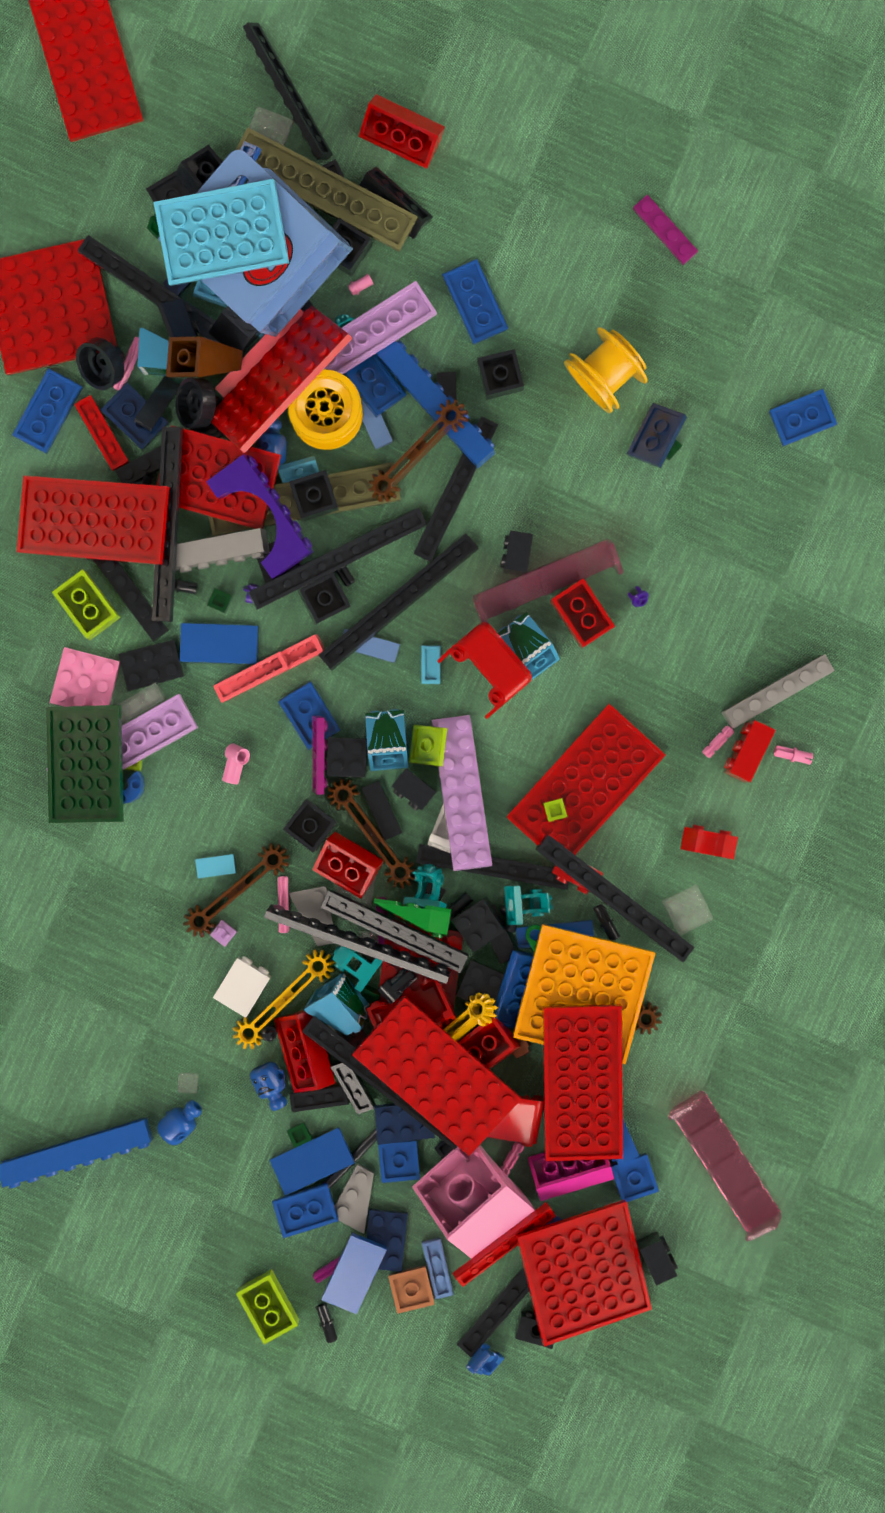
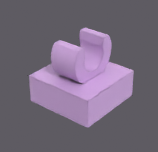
[210,920,237,947]

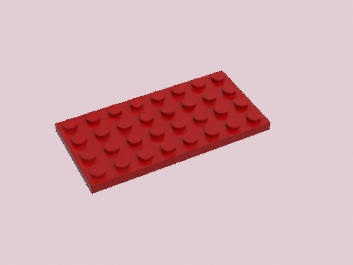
[29,0,144,142]
[211,306,353,453]
[16,476,170,565]
[506,704,666,855]
[352,996,521,1156]
[543,1004,623,1161]

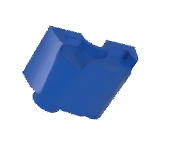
[123,771,145,804]
[466,1343,505,1376]

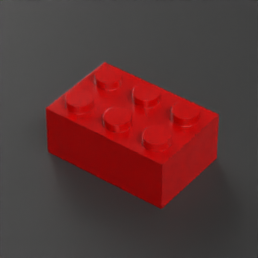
[550,578,615,649]
[723,720,776,783]

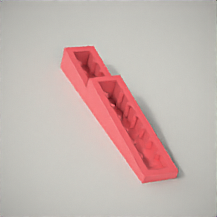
[214,309,304,397]
[213,634,325,703]

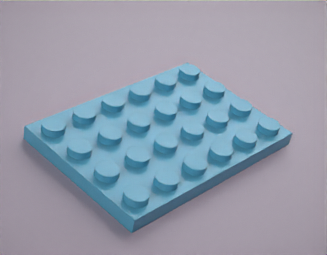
[154,179,289,286]

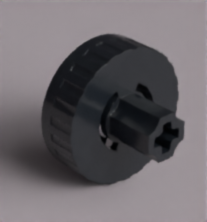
[76,337,124,390]
[175,377,222,429]

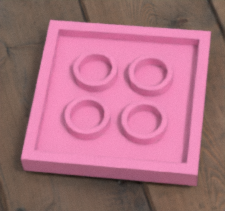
[50,647,121,707]

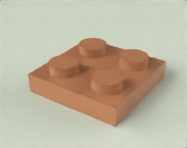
[388,1265,435,1314]

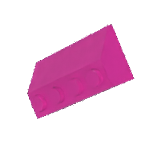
[527,1152,614,1201]

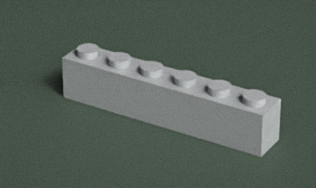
[154,528,270,572]
[722,654,835,728]

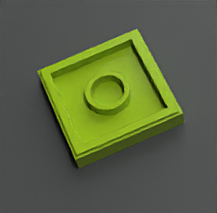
[409,725,448,767]

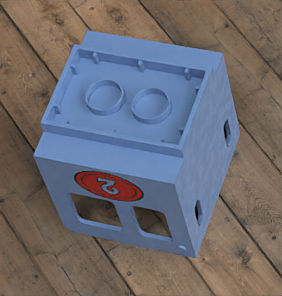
[158,150,353,337]

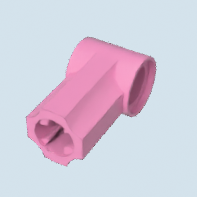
[222,743,250,784]

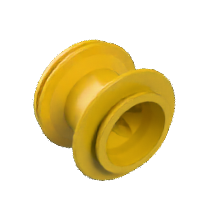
[564,327,647,414]
[288,369,363,450]

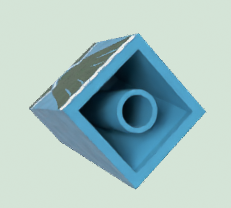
[138,328,169,376]
[498,612,560,681]
[365,709,409,771]
[304,973,370,1035]

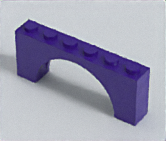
[206,455,314,579]

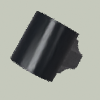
[377,968,417,1004]

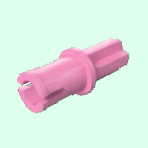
[774,745,813,765]

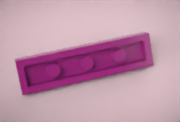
[633,194,698,266]
[312,716,327,795]

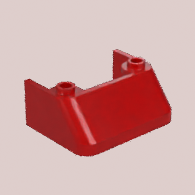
[437,622,532,719]

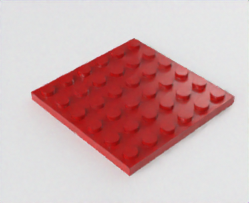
[0,239,118,375]
[516,1200,652,1347]

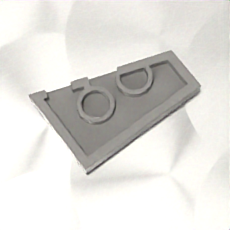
[288,886,333,946]
[335,1163,374,1234]

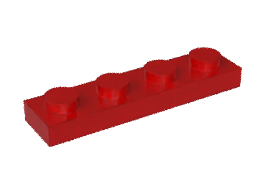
[74,395,129,471]

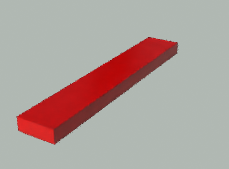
[452,1202,556,1287]

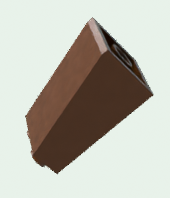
[166,337,243,377]

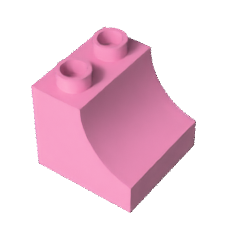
[412,1145,536,1258]

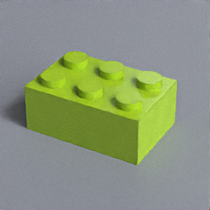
[52,569,121,640]
[236,1269,300,1344]

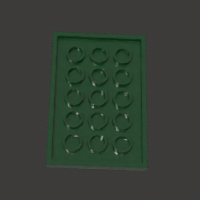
[46,705,124,823]

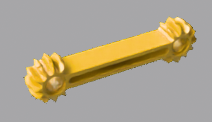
[233,950,335,1049]
[444,993,498,1041]

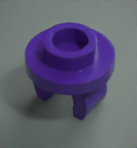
[243,583,259,604]
[628,586,649,607]

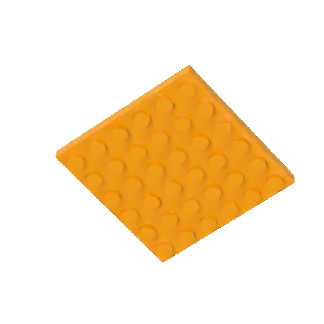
[513,924,655,1064]

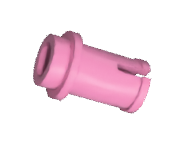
[348,274,373,296]

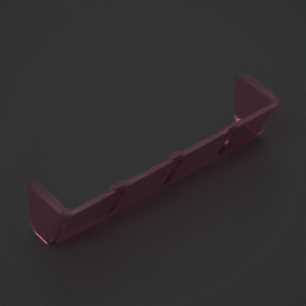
[472,539,624,623]
[668,1091,782,1242]

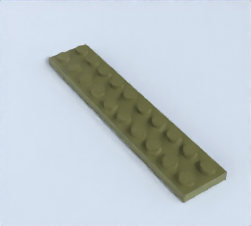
[236,127,418,252]
[209,462,401,537]

